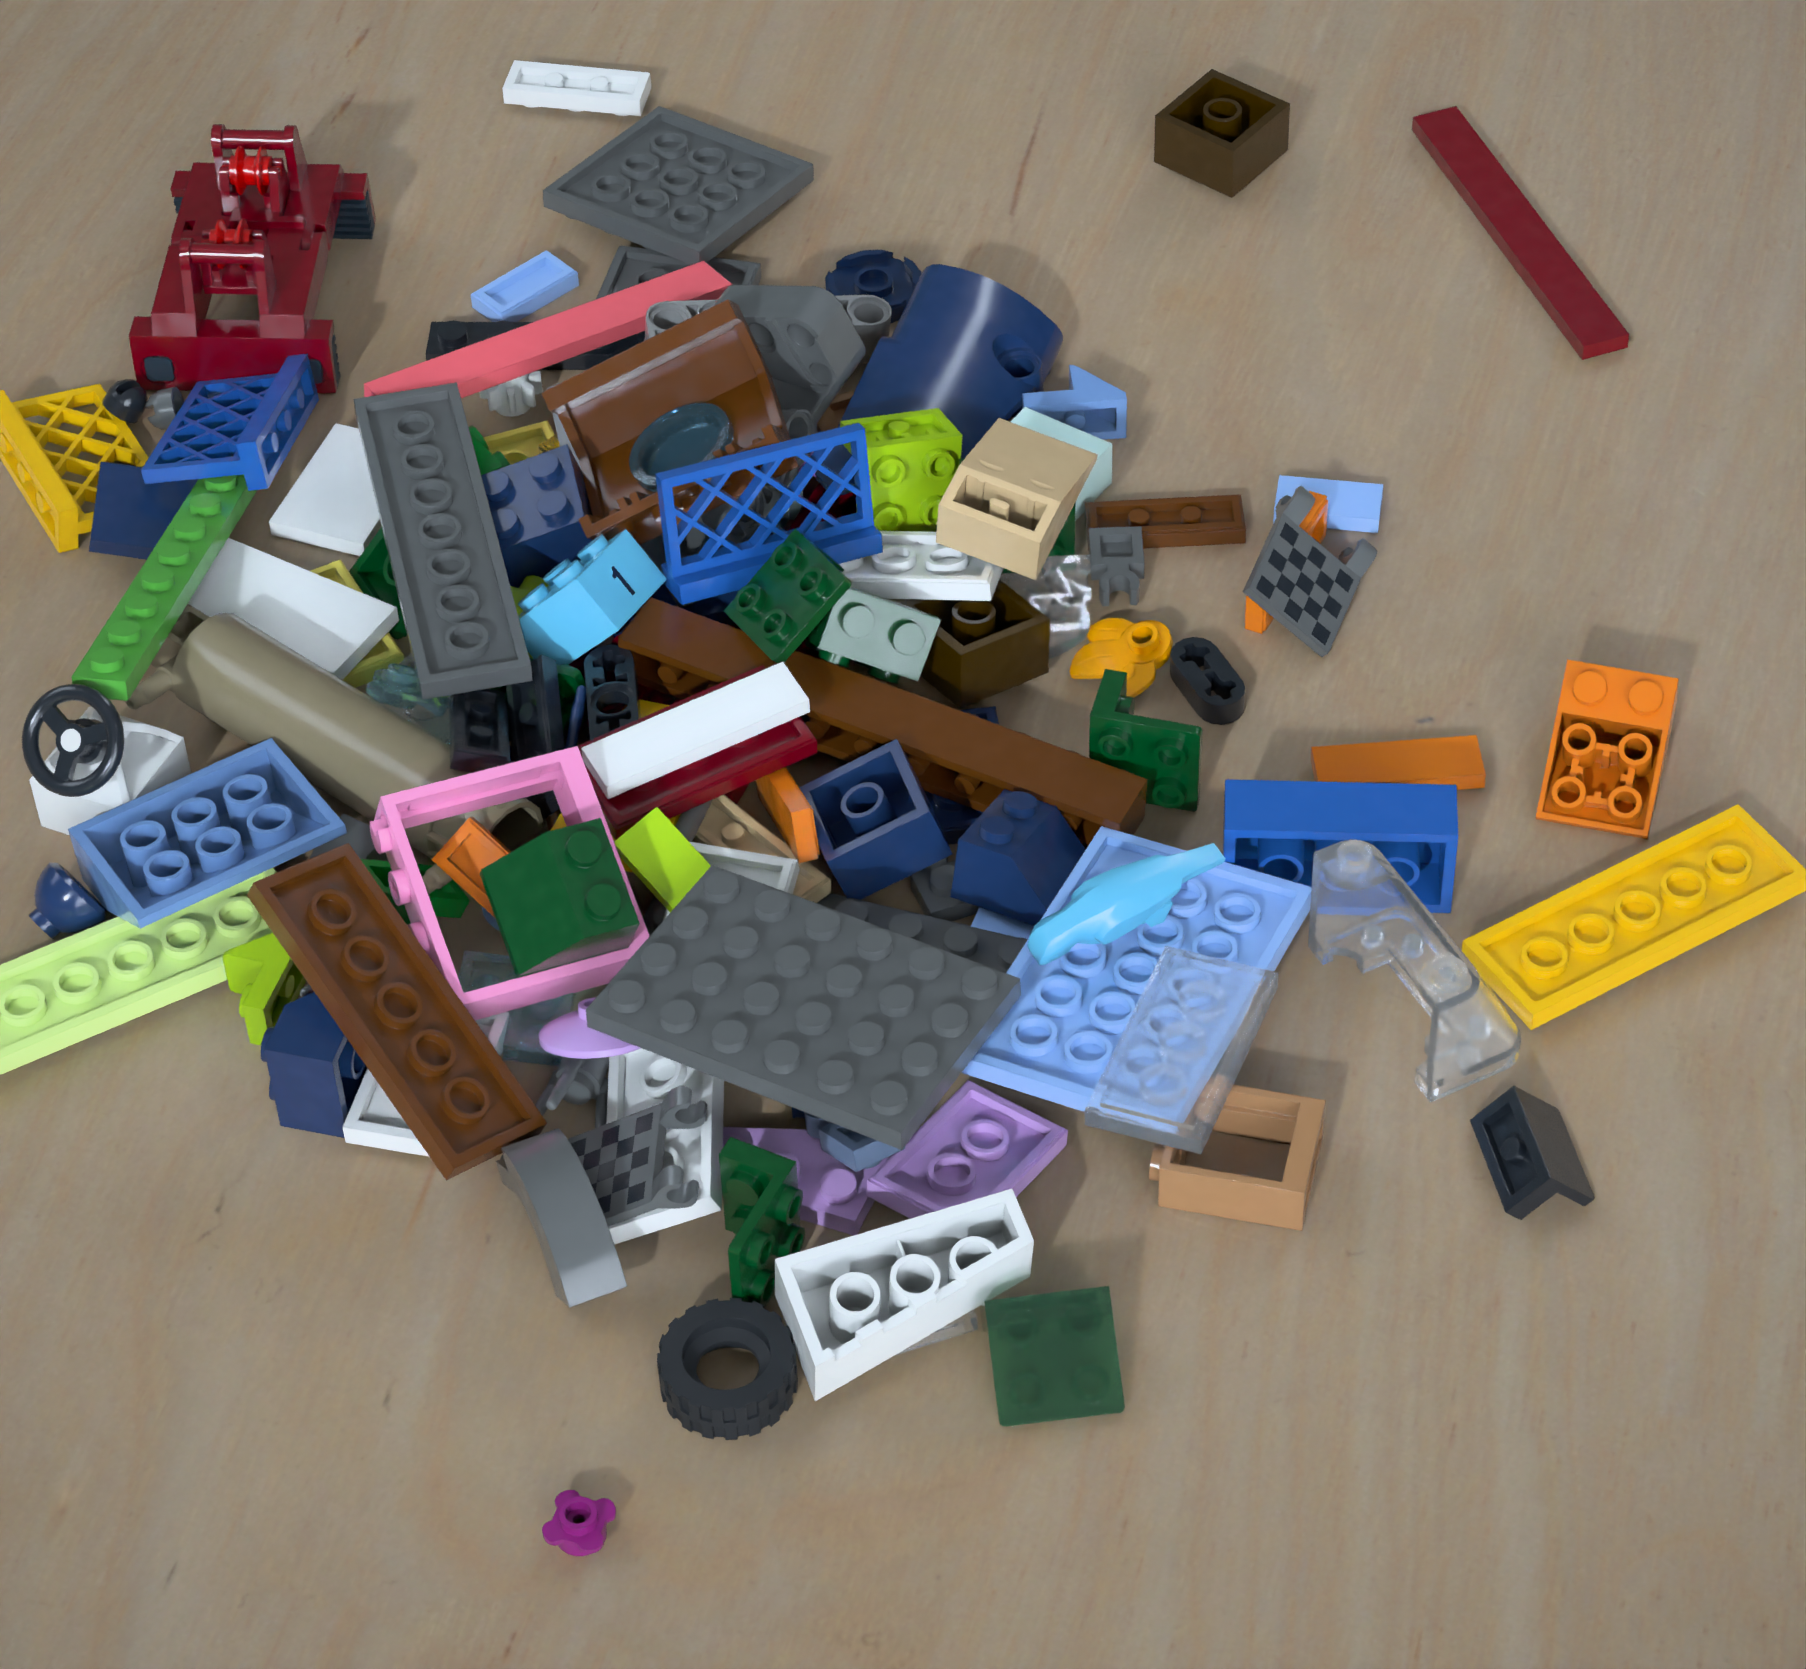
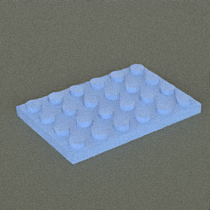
[962,826,1314,1141]

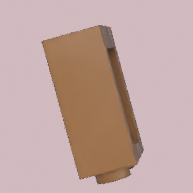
[1149,1081,1326,1231]

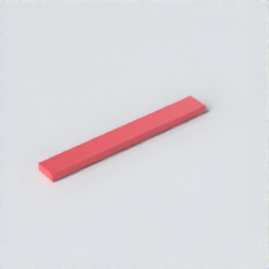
[364,261,732,398]

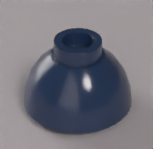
[29,863,106,939]

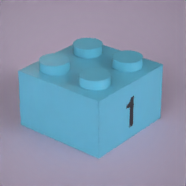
[518,529,667,665]

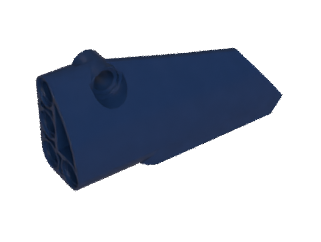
[815,264,1063,497]

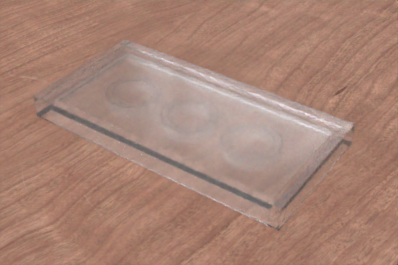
[1084,946,1279,1154]

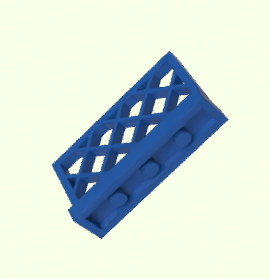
[141,354,319,491]
[655,423,883,605]

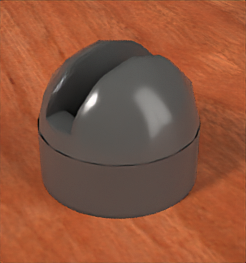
[145,387,184,430]

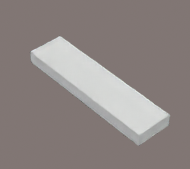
[581,662,810,799]

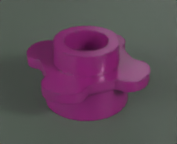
[542,1490,616,1556]

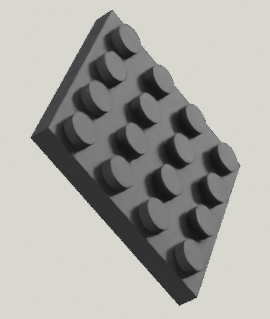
[543,106,814,265]

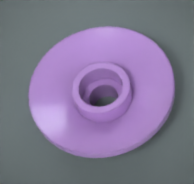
[538,997,641,1059]

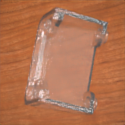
[1308,839,1521,1103]

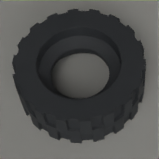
[657,1298,798,1440]

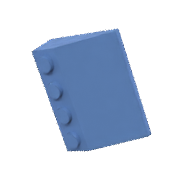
[68,738,347,929]

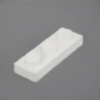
[502,60,651,116]

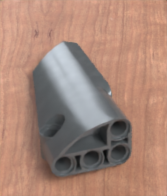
[640,285,866,608]

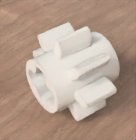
[479,371,543,417]

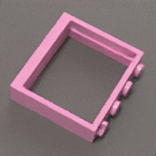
[369,746,649,1021]

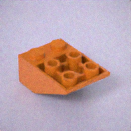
[1536,659,1679,839]

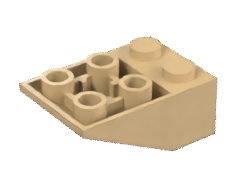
[936,418,1098,580]

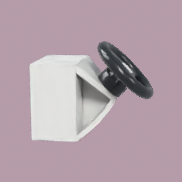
[22,684,191,835]

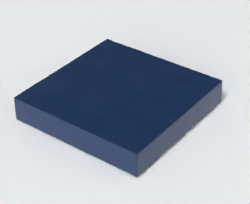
[89,462,198,560]

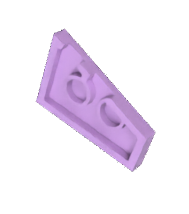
[723,1127,892,1236]

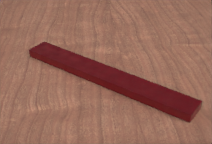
[1412,106,1629,360]

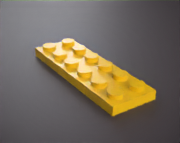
[1461,804,1806,1030]

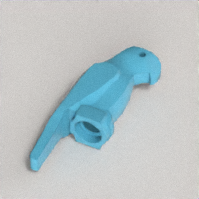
[1027,843,1226,965]

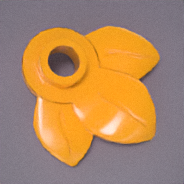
[1069,618,1173,698]

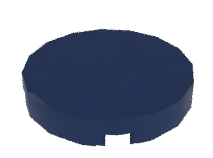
[825,250,922,324]

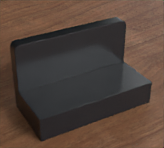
[1470,1086,1595,1220]

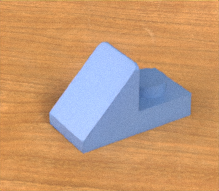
[1022,365,1127,440]

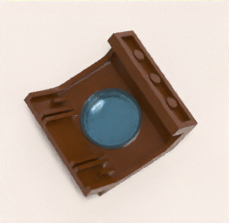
[541,299,799,545]

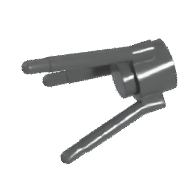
[500,1057,609,1159]

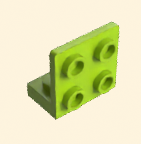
[840,408,962,532]

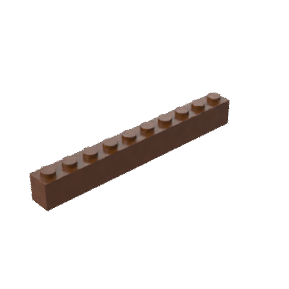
[618,597,1148,849]

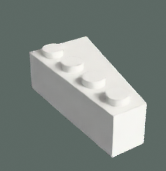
[775,1189,1034,1401]

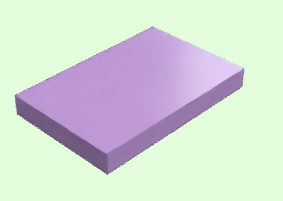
[866,1080,1068,1219]

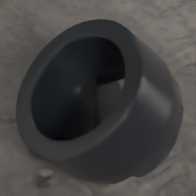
[102,379,148,423]

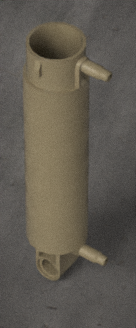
[125,604,543,895]

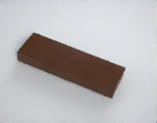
[1085,494,1246,551]

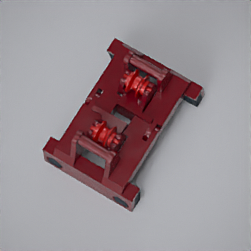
[129,124,376,393]

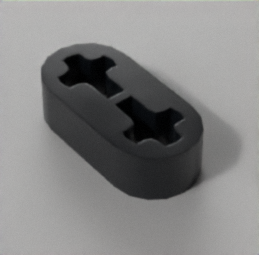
[1170,637,1245,725]

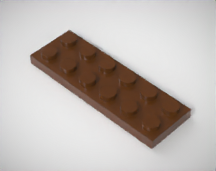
[247,843,547,1181]

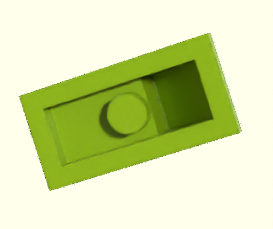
[222,933,306,1045]

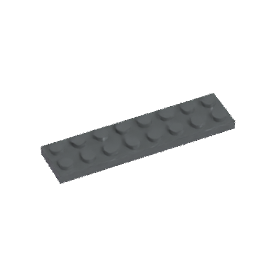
[353,382,533,700]

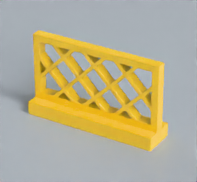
[0,384,149,553]

